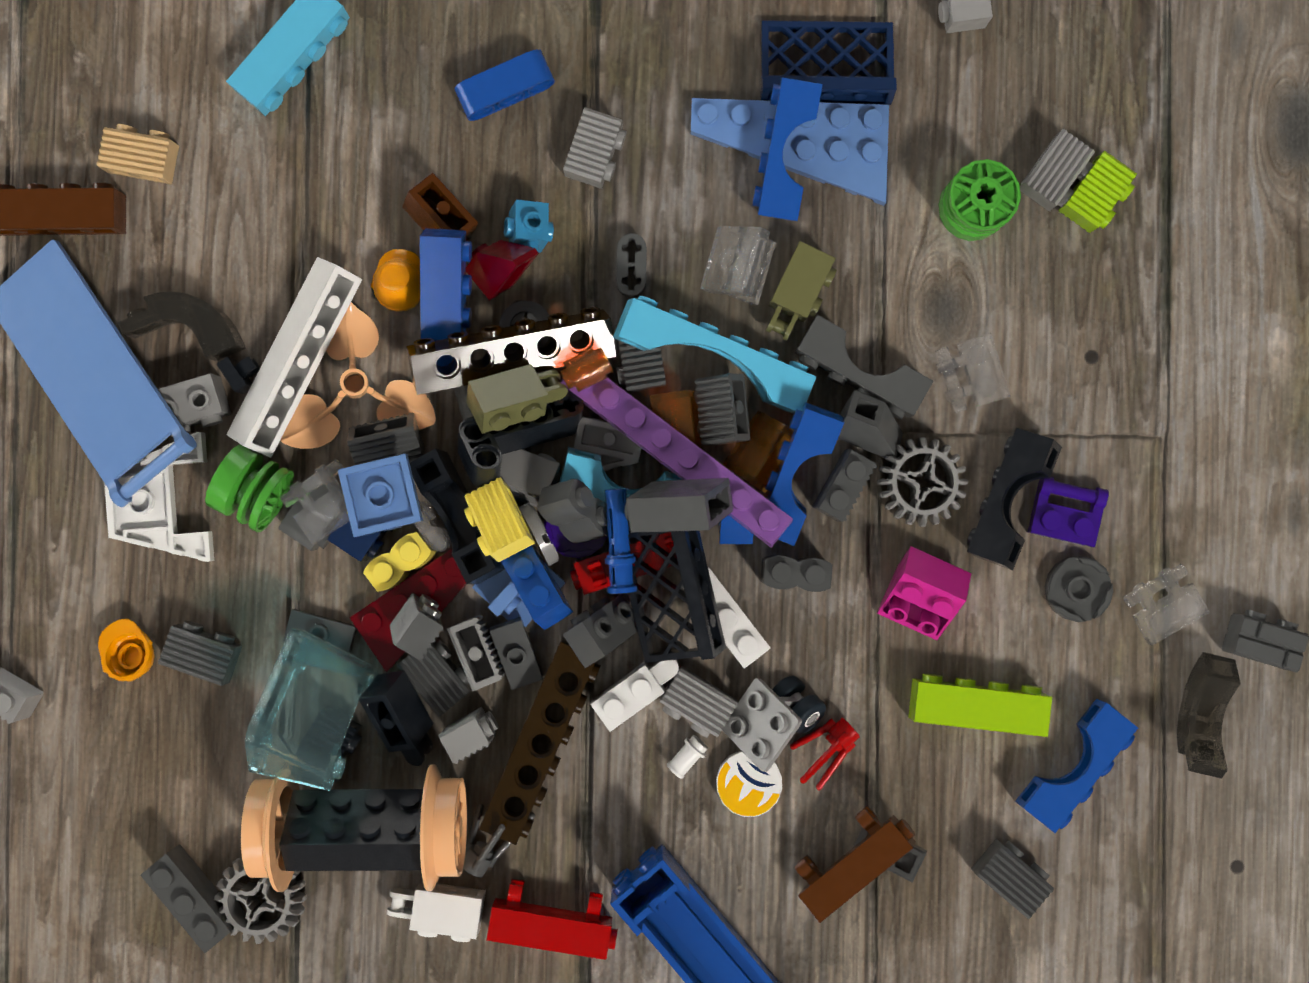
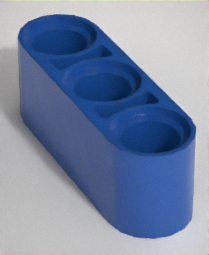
[454,49,555,121]

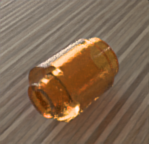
[560,347,613,392]

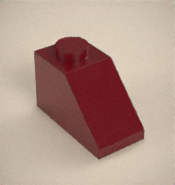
[466,240,539,301]

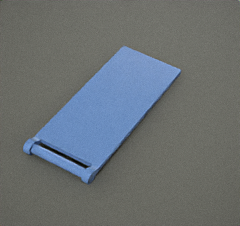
[0,240,197,507]

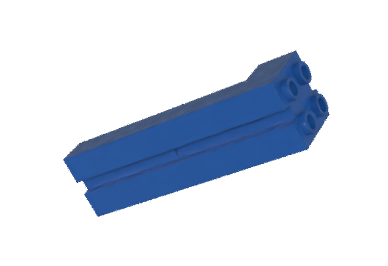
[610,844,780,983]

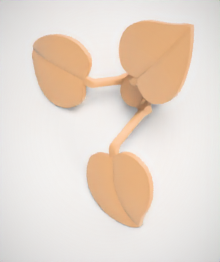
[280,302,436,449]

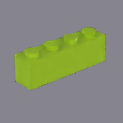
[908,674,1052,737]

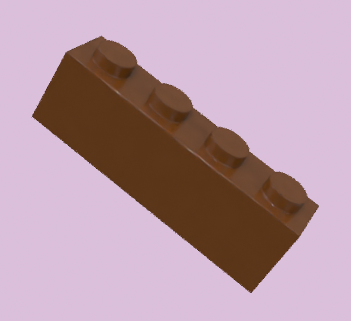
[0,183,126,236]

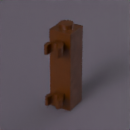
[794,805,916,923]

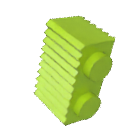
[1059,151,1137,233]

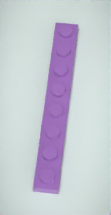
[561,362,793,548]

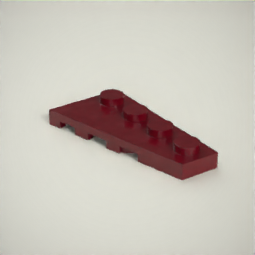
[350,549,467,673]

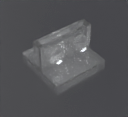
[700,226,776,305]

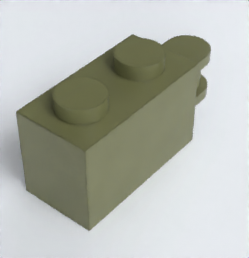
[766,241,837,341]
[466,364,568,434]

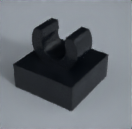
[216,356,260,395]

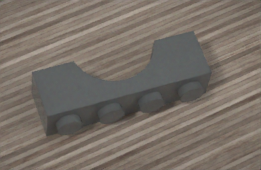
[795,315,933,420]

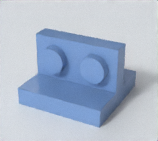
[338,454,423,537]
[472,561,566,627]

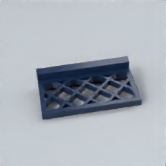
[760,21,897,105]

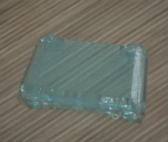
[245,628,378,791]

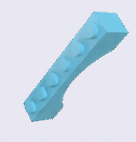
[613,295,817,414]

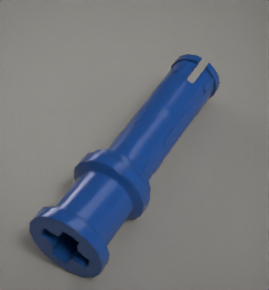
[604,489,638,594]

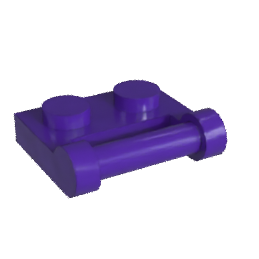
[1027,477,1109,547]

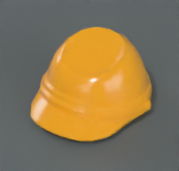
[371,249,420,312]
[98,619,155,681]

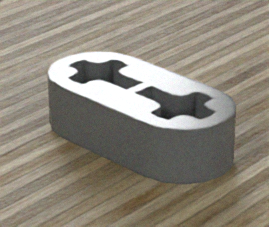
[616,233,647,298]

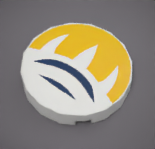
[716,751,782,817]

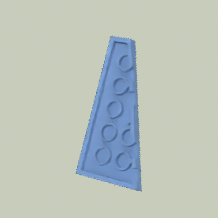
[690,98,889,206]

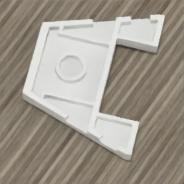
[105,432,214,562]

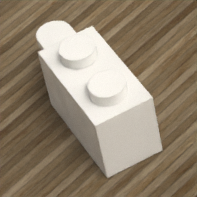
[590,660,679,732]
[387,881,486,942]

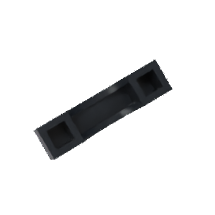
[967,428,1062,570]
[410,448,505,584]

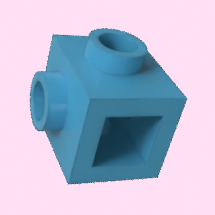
[504,200,554,253]

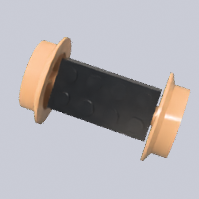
[241,764,467,892]

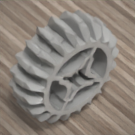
[877,437,968,527]
[214,858,307,944]

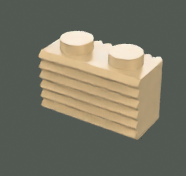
[97,124,179,185]

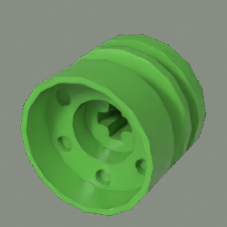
[938,159,1021,241]
[205,444,294,532]

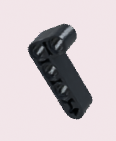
[457,392,584,487]

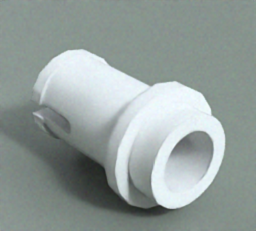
[667,735,708,779]

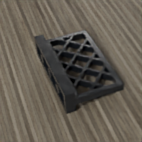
[629,530,726,663]

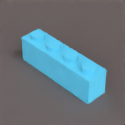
[226,0,350,116]

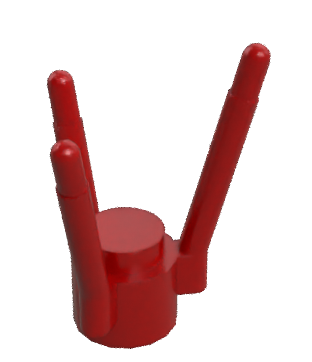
[790,718,860,791]

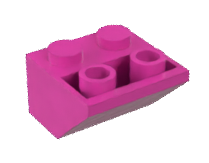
[877,546,972,640]

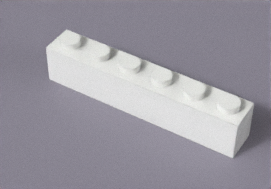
[226,257,362,458]

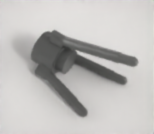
[463,804,535,877]

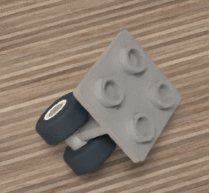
[722,676,826,772]

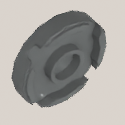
[1044,556,1113,622]

